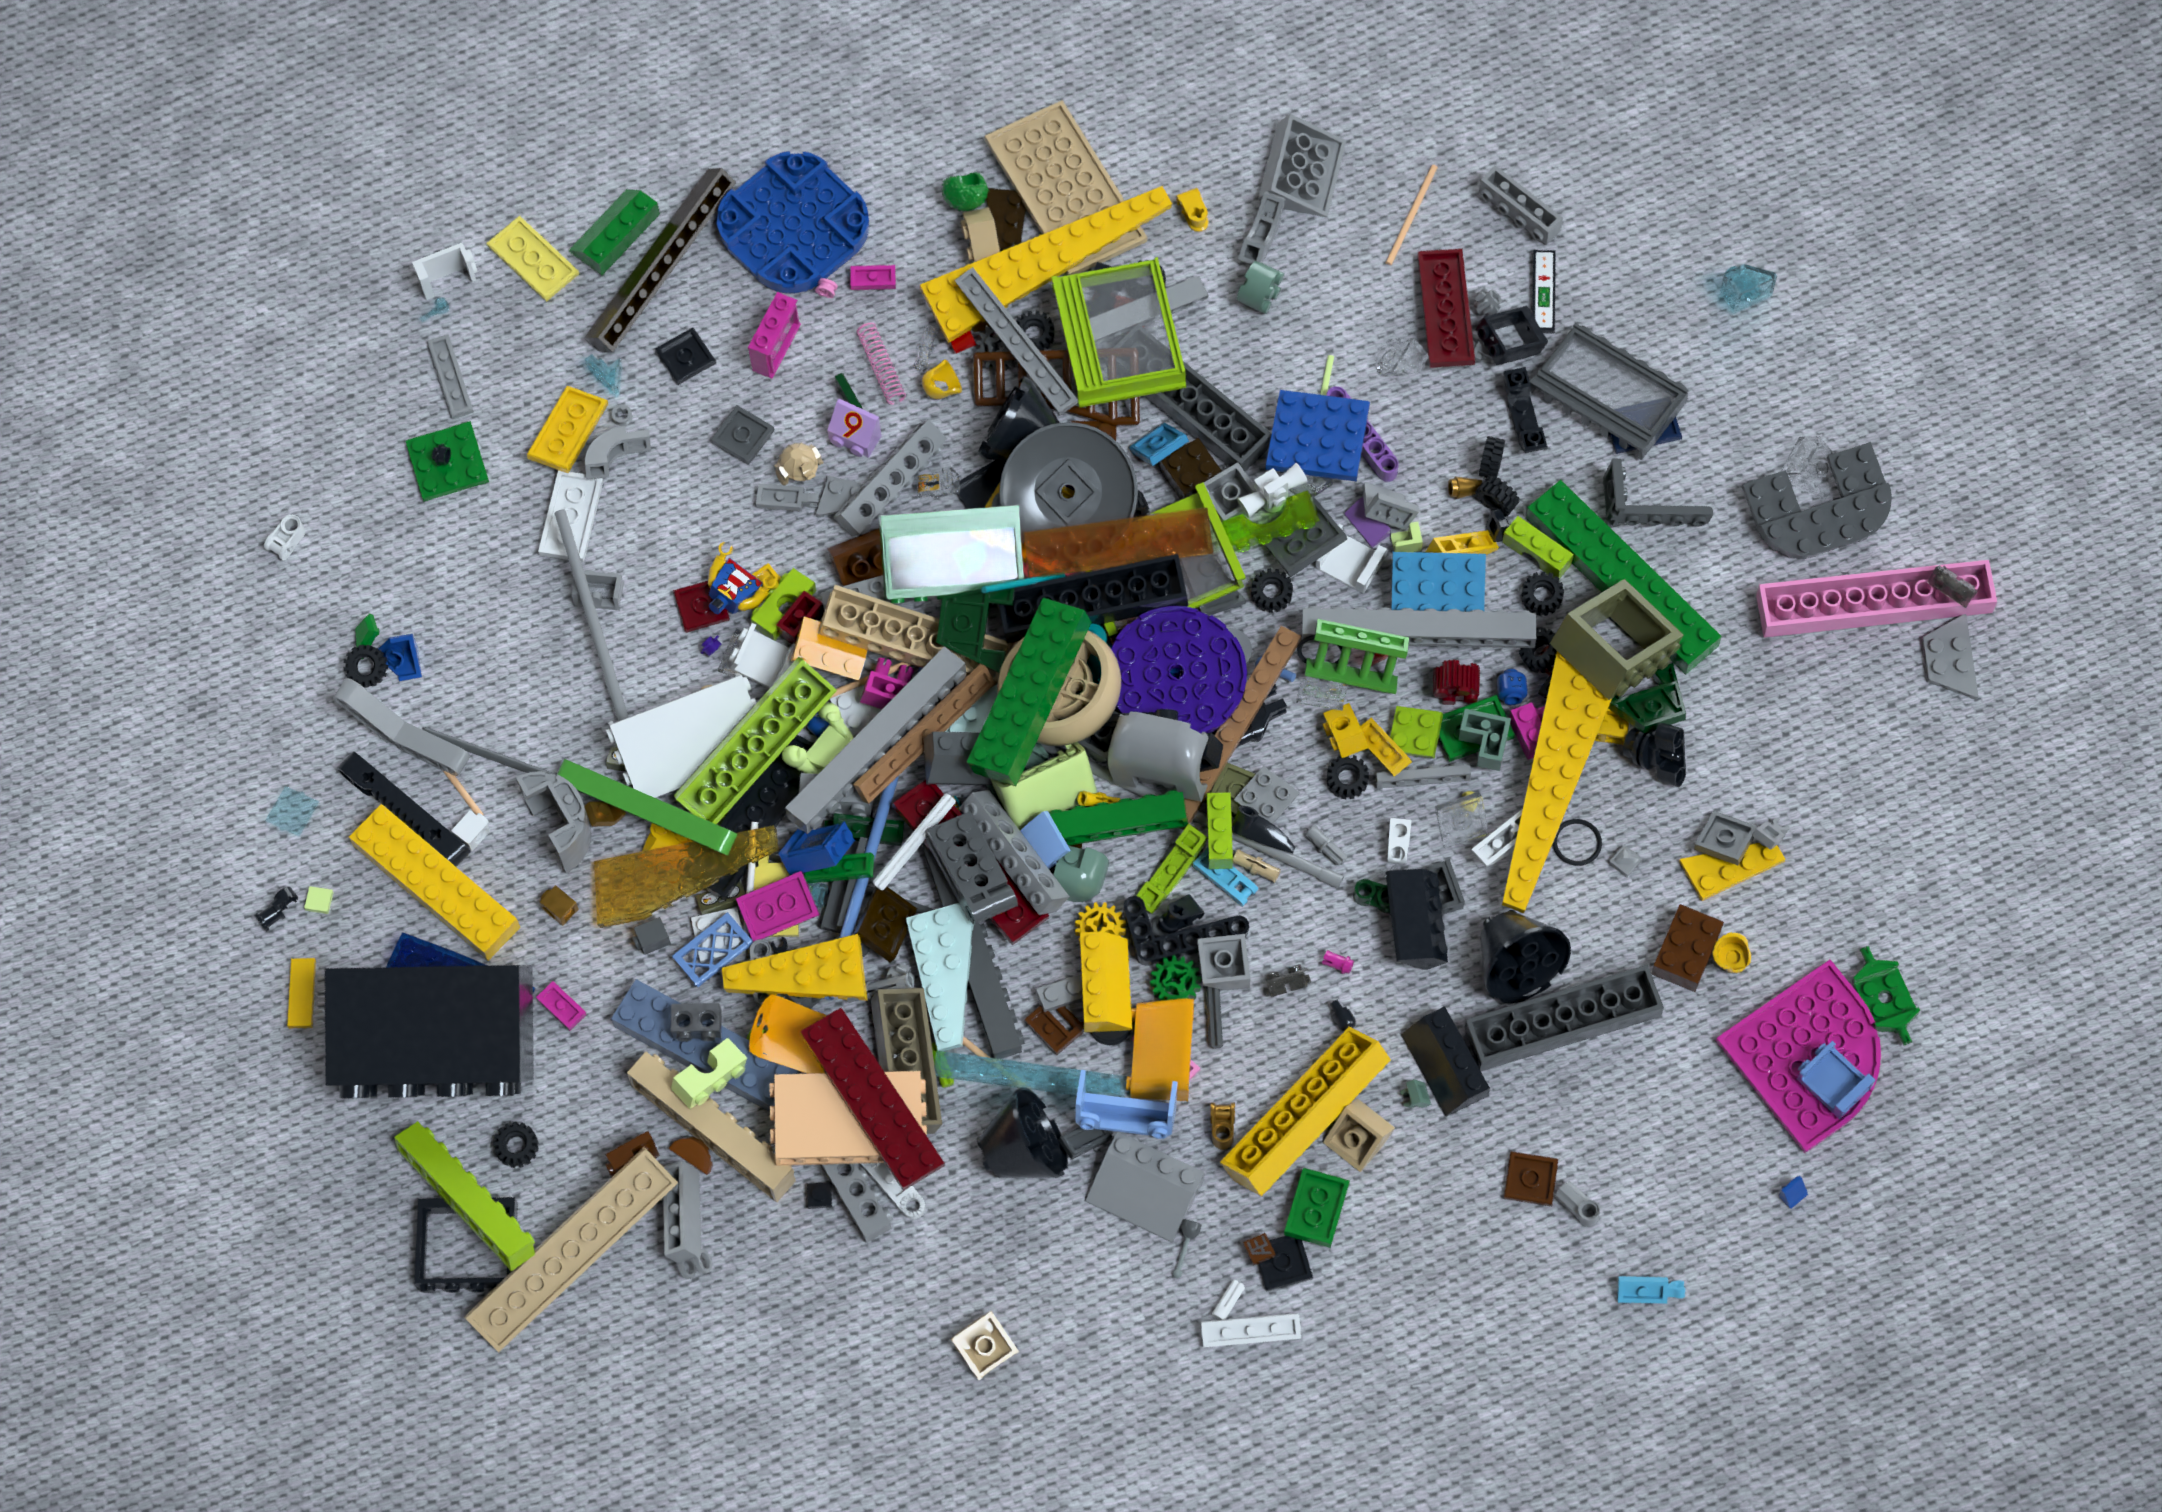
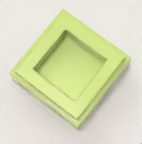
[304,886,334,914]

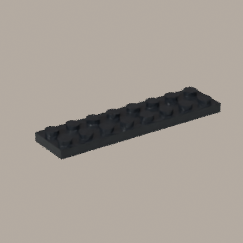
[685,734,814,901]

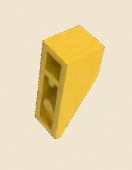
[1425,530,1499,555]

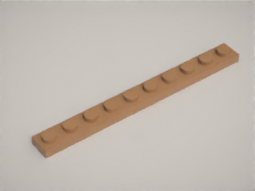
[1180,626,1302,830]

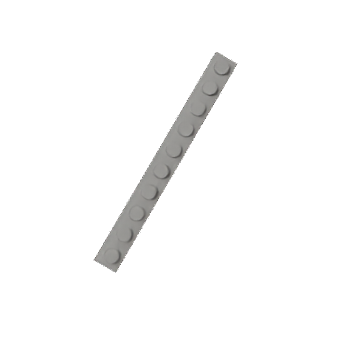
[1302,606,1536,648]
[785,646,966,834]

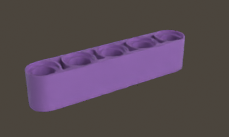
[1326,386,1398,482]

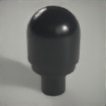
[1330,999,1356,1031]

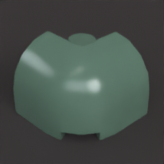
[1054,846,1109,902]

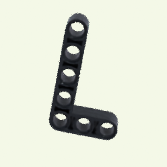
[1123,896,1249,966]

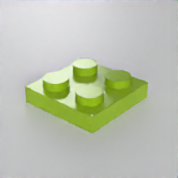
[1390,706,1443,759]

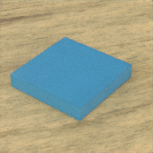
[1129,423,1189,466]

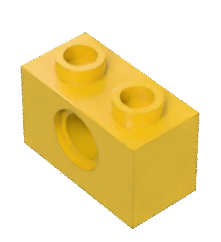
[1322,703,1368,758]

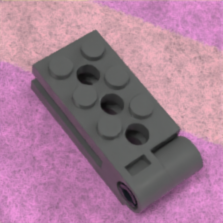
[926,811,1018,925]

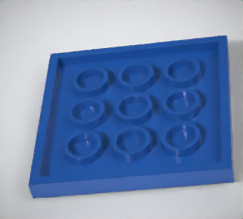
[1266,390,1370,482]

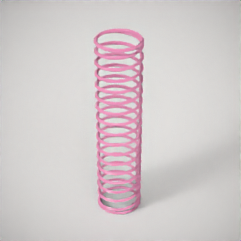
[856,322,906,404]

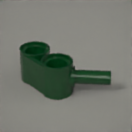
[1354,879,1391,915]

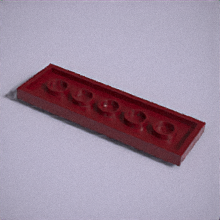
[1418,249,1475,368]

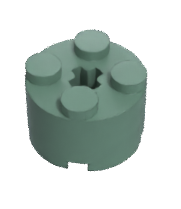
[1237,261,1285,314]

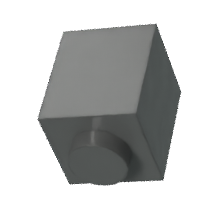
[632,917,671,955]

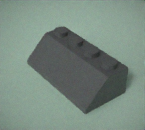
[923,732,993,785]

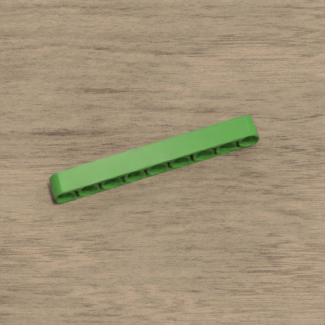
[556,759,738,856]

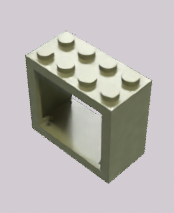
[1550,579,1684,700]

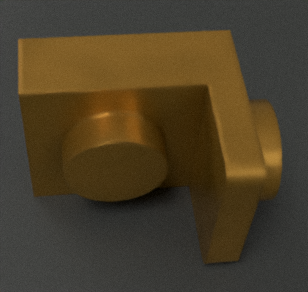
[584,801,626,827]

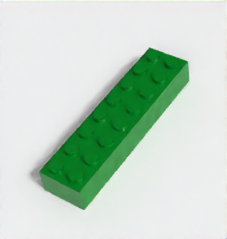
[967,598,1092,786]

